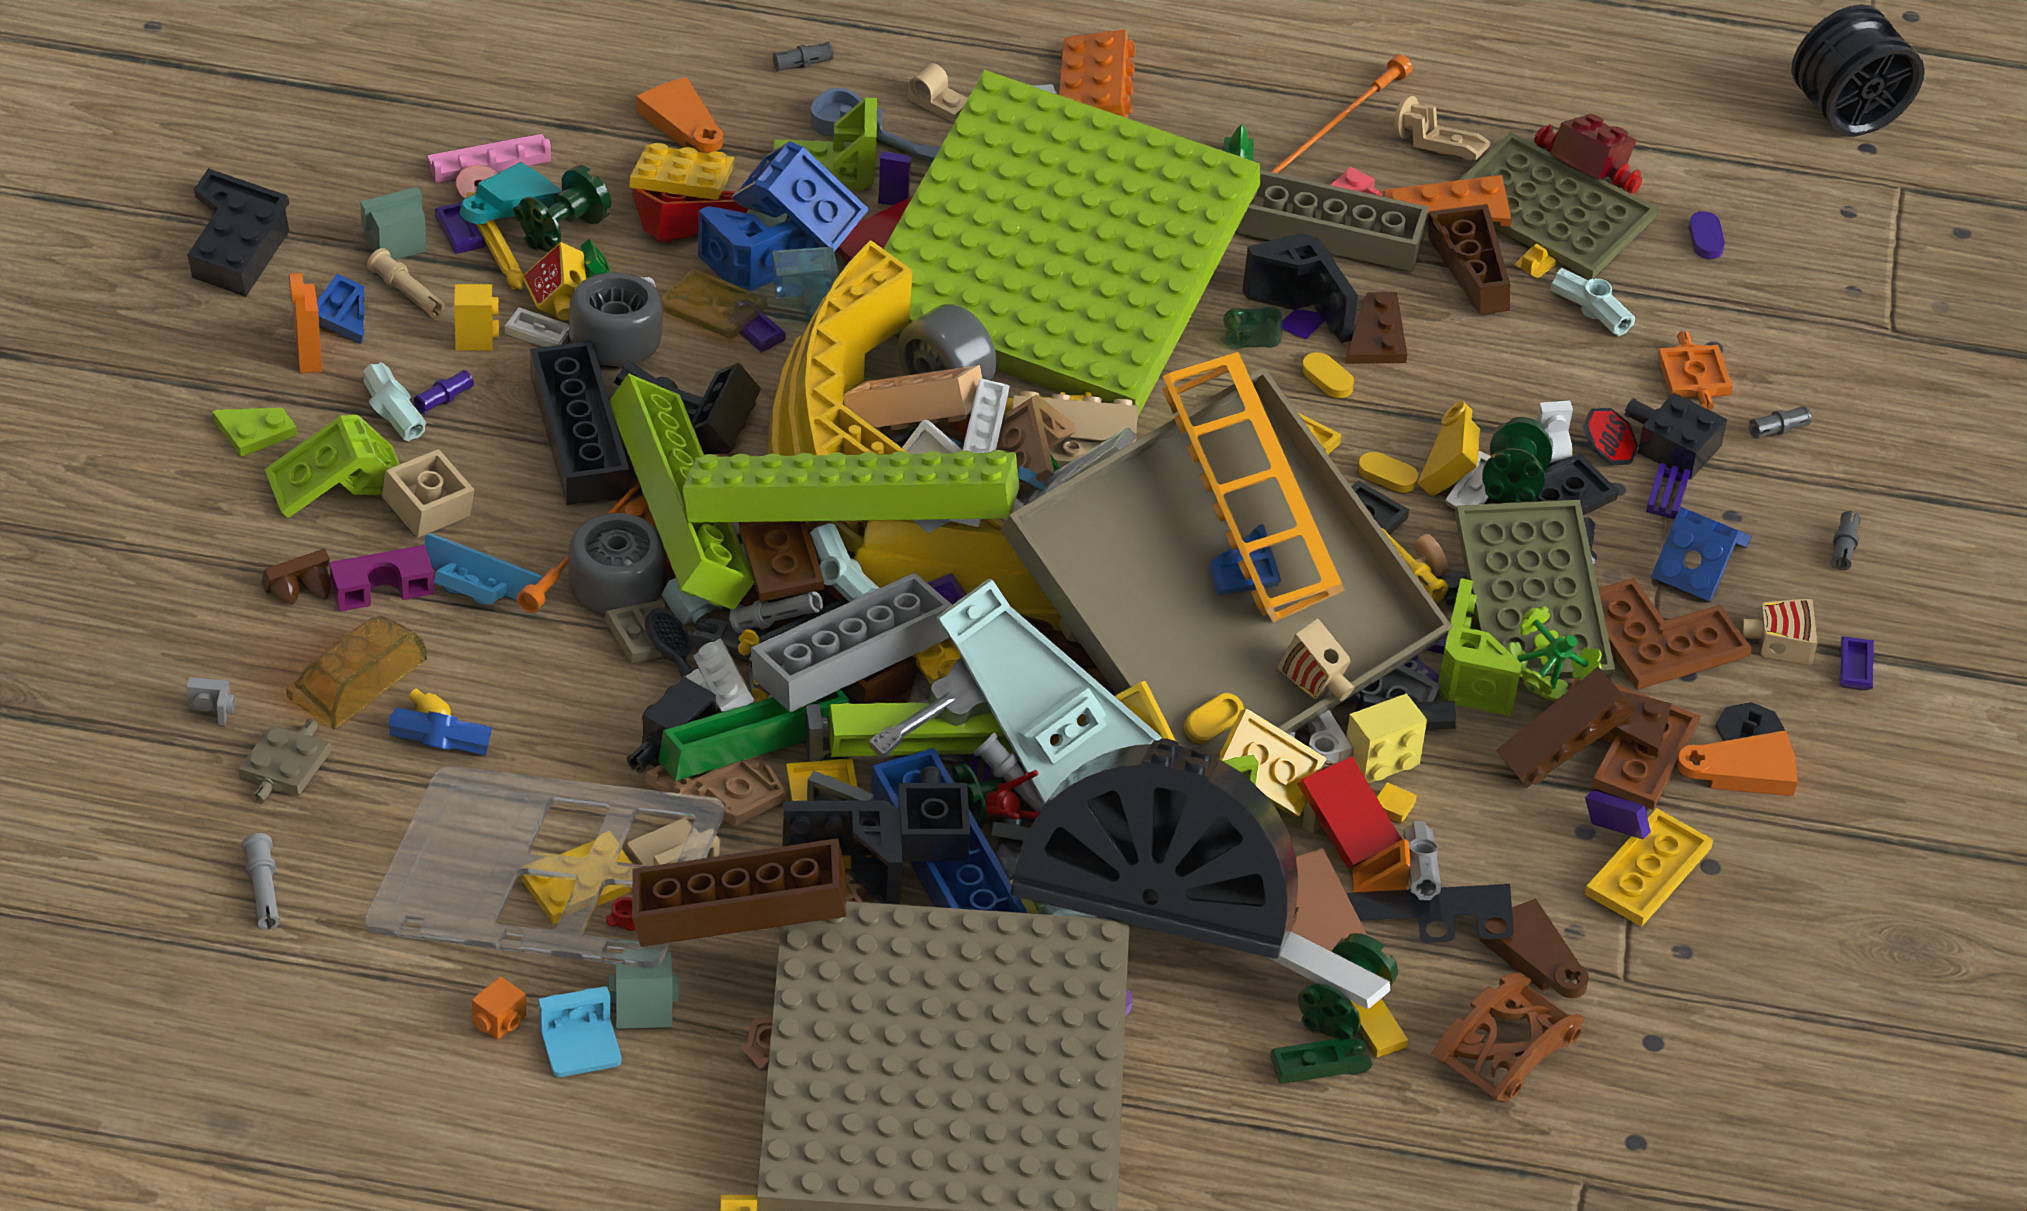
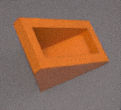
[1352,838,1411,893]

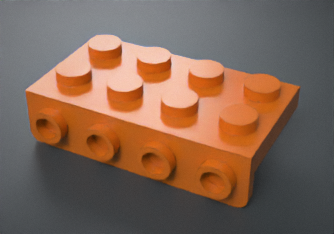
[1059,29,1136,118]

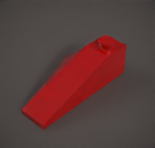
[632,188,754,243]

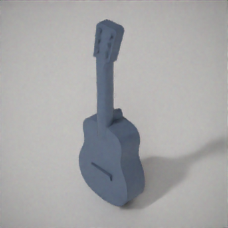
[811,88,941,163]

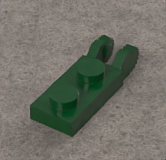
[1270,1038,1373,1084]

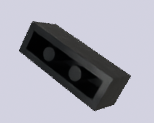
[691,363,761,455]

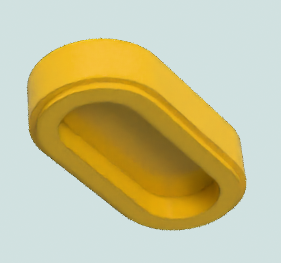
[1302,352,1354,398]
[1358,452,1418,493]
[1184,693,1244,744]

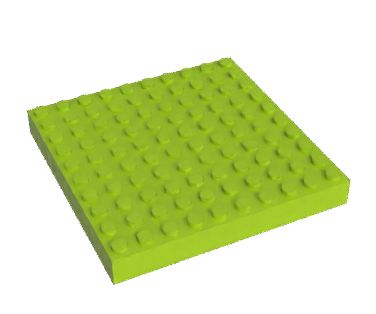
[884,70,1260,416]

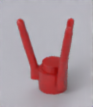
[985,770,1039,820]

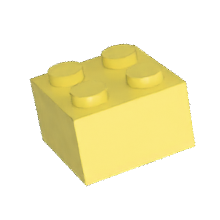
[1347,693,1427,783]

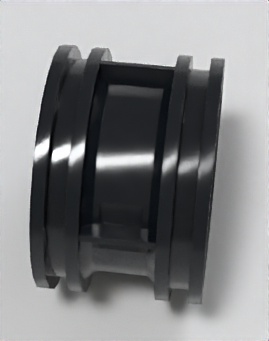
[1791,4,1925,137]

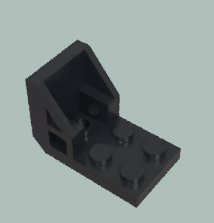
[1242,233,1358,343]
[782,800,902,905]

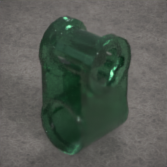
[1223,307,1283,349]

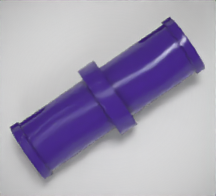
[413,370,474,414]

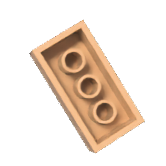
[843,365,982,431]

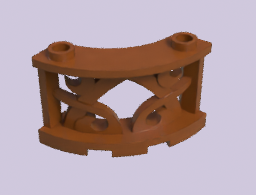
[1431,972,1585,1101]

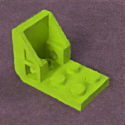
[774,97,877,191]
[264,415,400,518]
[1438,578,1522,717]

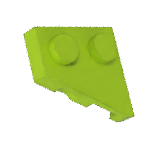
[212,407,297,457]

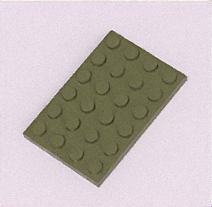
[1459,132,1658,279]
[1454,500,1615,680]

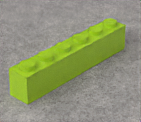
[828,702,1015,757]

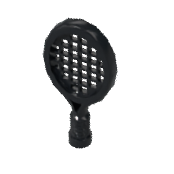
[645,608,693,678]

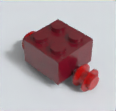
[1534,114,1642,194]

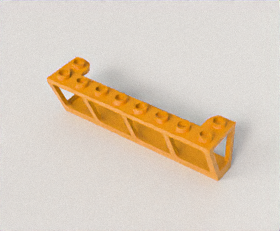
[1161,352,1345,623]

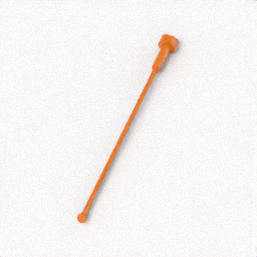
[1271,54,1413,173]
[516,481,641,613]

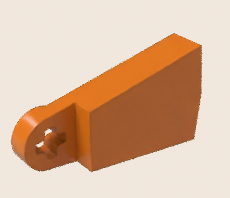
[636,77,723,153]
[289,272,322,374]
[1677,730,1798,796]

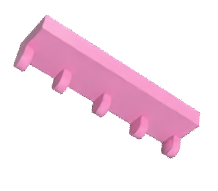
[427,134,551,183]

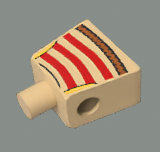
[1741,599,1817,665]
[1277,619,1355,701]

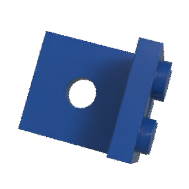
[1651,506,1752,602]

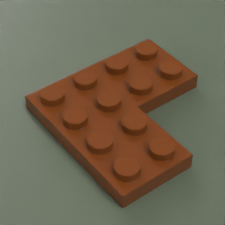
[1598,578,1752,690]
[1569,679,1701,810]

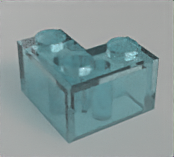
[772,247,838,319]

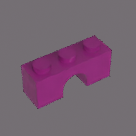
[329,545,434,612]

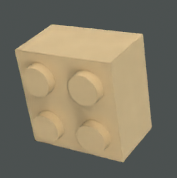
[382,449,475,538]

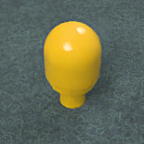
[409,688,451,715]

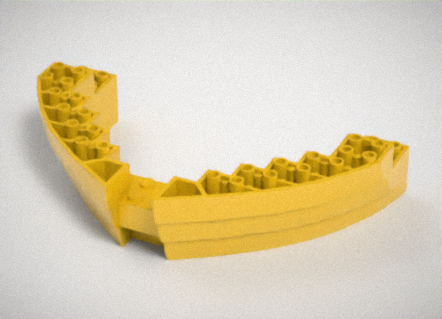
[767,240,1061,631]

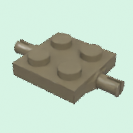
[239,719,331,805]

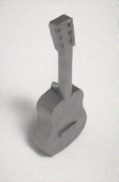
[869,658,992,758]

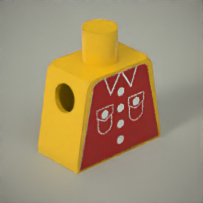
[523,242,586,321]

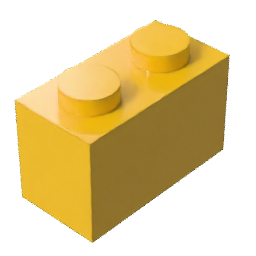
[454,284,499,351]

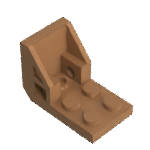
[996,394,1076,498]

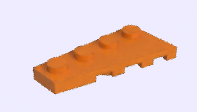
[1384,175,1511,227]

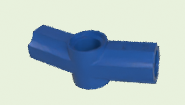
[388,707,492,755]

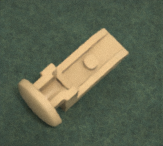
[1394,96,1490,160]

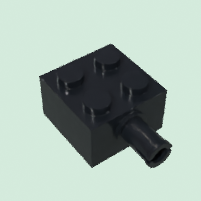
[1624,393,1727,480]
[627,677,716,773]
[898,766,970,861]

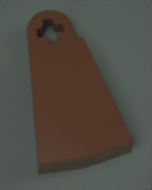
[1479,898,1589,998]

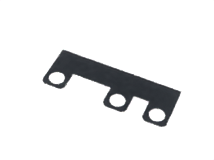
[1346,884,1514,943]

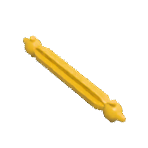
[466,191,524,290]

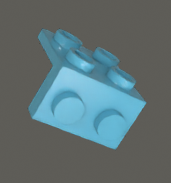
[538,986,622,1077]

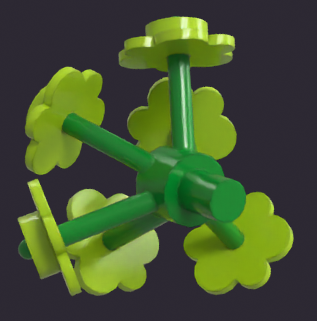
[1508,606,1602,701]

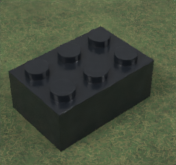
[187,189,290,296]

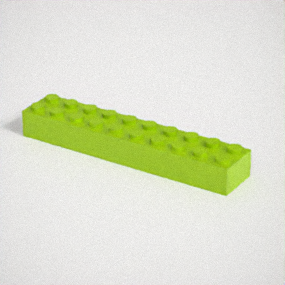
[609,373,754,610]
[683,450,1019,523]

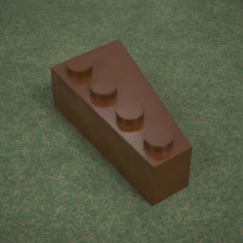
[1428,204,1510,315]
[1496,666,1635,788]

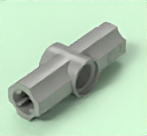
[1403,821,1441,900]

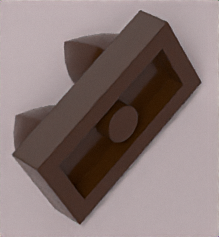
[261,548,330,604]

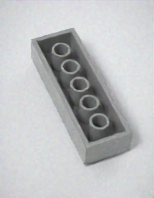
[751,572,952,712]

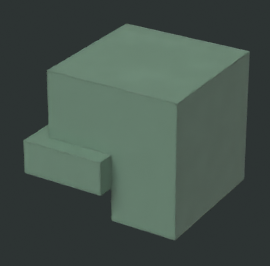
[360,187,426,260]
[608,952,679,1028]

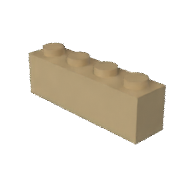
[1013,391,1139,442]

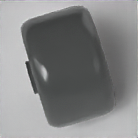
[569,272,663,367]
[898,304,996,381]
[568,513,666,615]

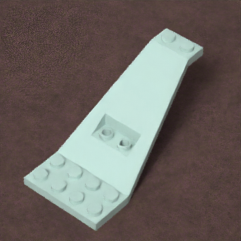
[936,579,1162,805]

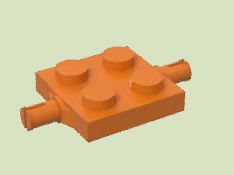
[1658,331,1733,410]

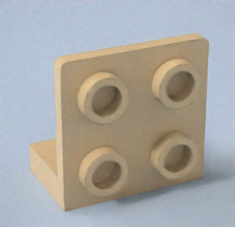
[628,818,720,867]

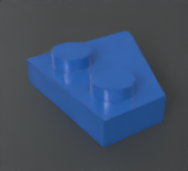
[317,274,364,344]
[1208,524,1281,596]

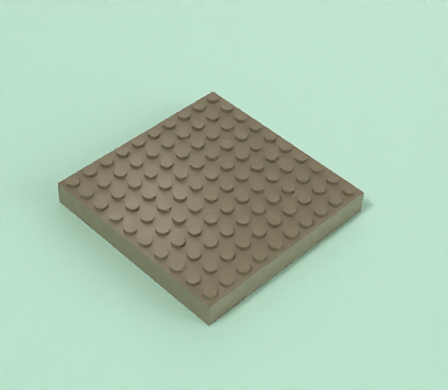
[1000,366,1452,755]
[757,901,1129,1211]

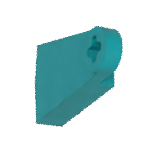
[460,162,563,224]

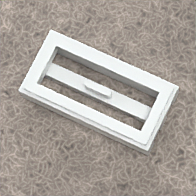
[505,307,569,347]

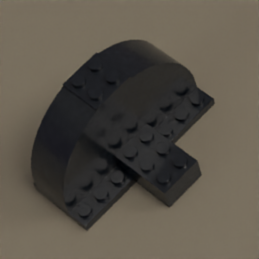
[1010,739,1299,959]

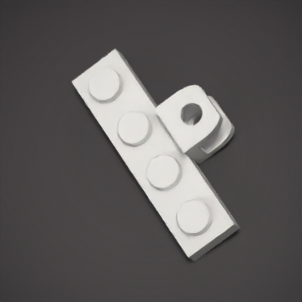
[685,638,754,712]

